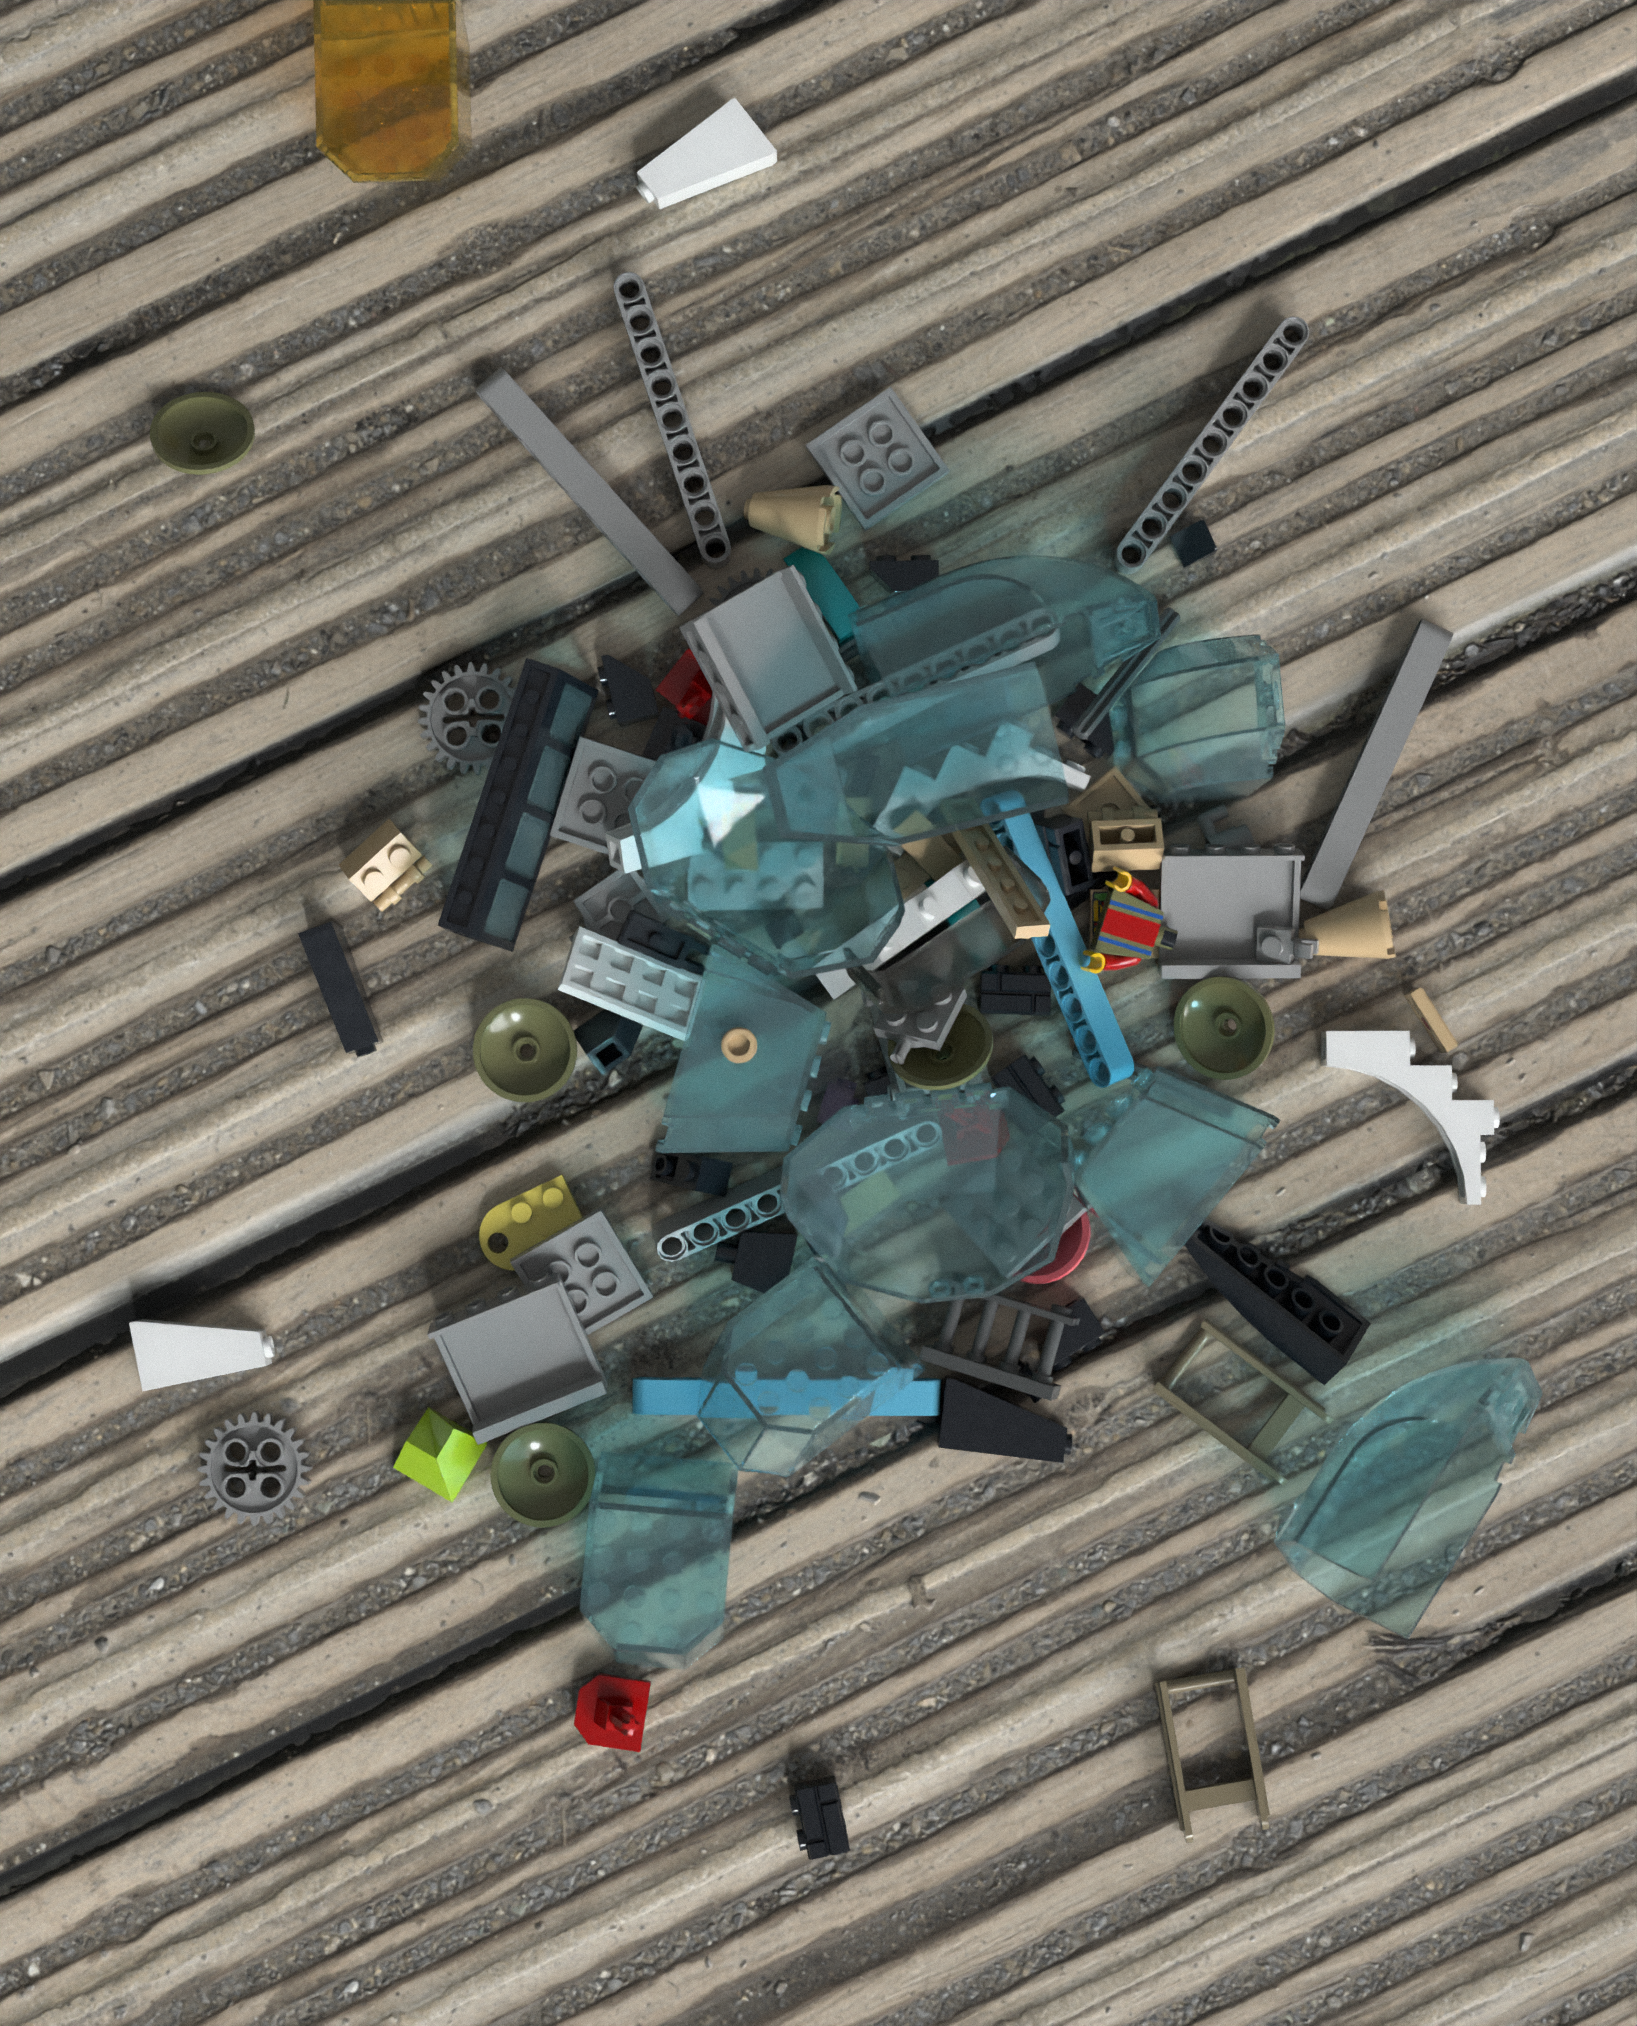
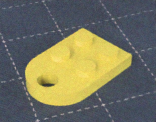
[479,1175,583,1270]

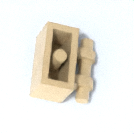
[1087,806,1164,872]
[339,819,433,912]

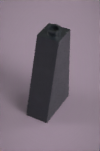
[298,921,383,1058]
[937,1375,1072,1463]

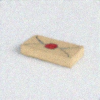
[1404,987,1458,1053]

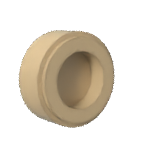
[721,1027,757,1063]

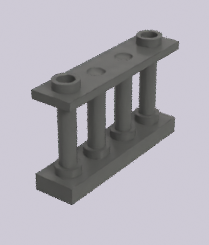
[919,1274,1080,1401]

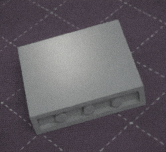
[679,565,858,752]
[1158,843,1305,979]
[427,1272,608,1445]

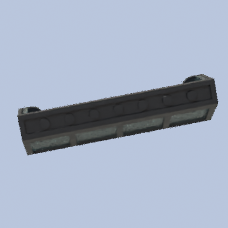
[437,658,599,952]

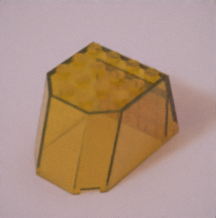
[313,0,472,185]

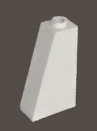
[637,97,777,209]
[129,1319,275,1391]

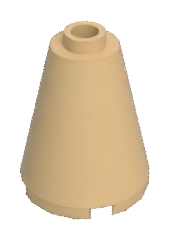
[744,485,842,555]
[1299,890,1396,959]

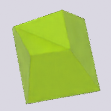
[393,1407,488,1503]

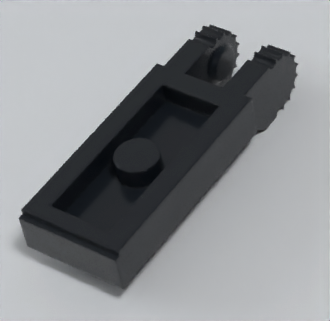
[616,909,717,976]

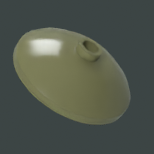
[150,392,255,475]
[1174,976,1275,1080]
[473,998,578,1103]
[888,1003,993,1090]
[490,1422,596,1528]

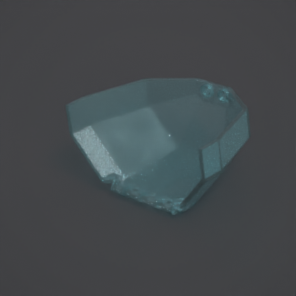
[628,738,905,979]
[780,1082,1074,1304]

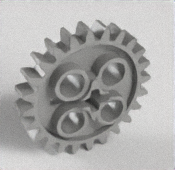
[418,662,516,776]
[197,1411,313,1526]

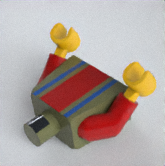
[1081,866,1178,974]

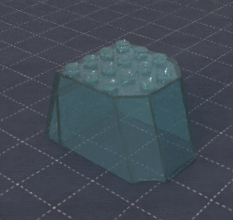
[655,944,832,1153]
[1060,1066,1281,1287]
[696,1256,926,1477]
[580,1451,739,1670]

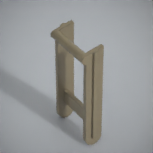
[1152,1318,1334,1486]
[1155,1667,1270,1844]

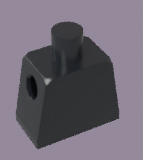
[714,1231,798,1300]

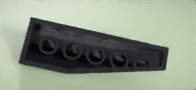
[1178,1212,1371,1386]

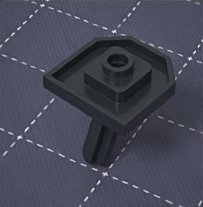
[642,706,707,786]

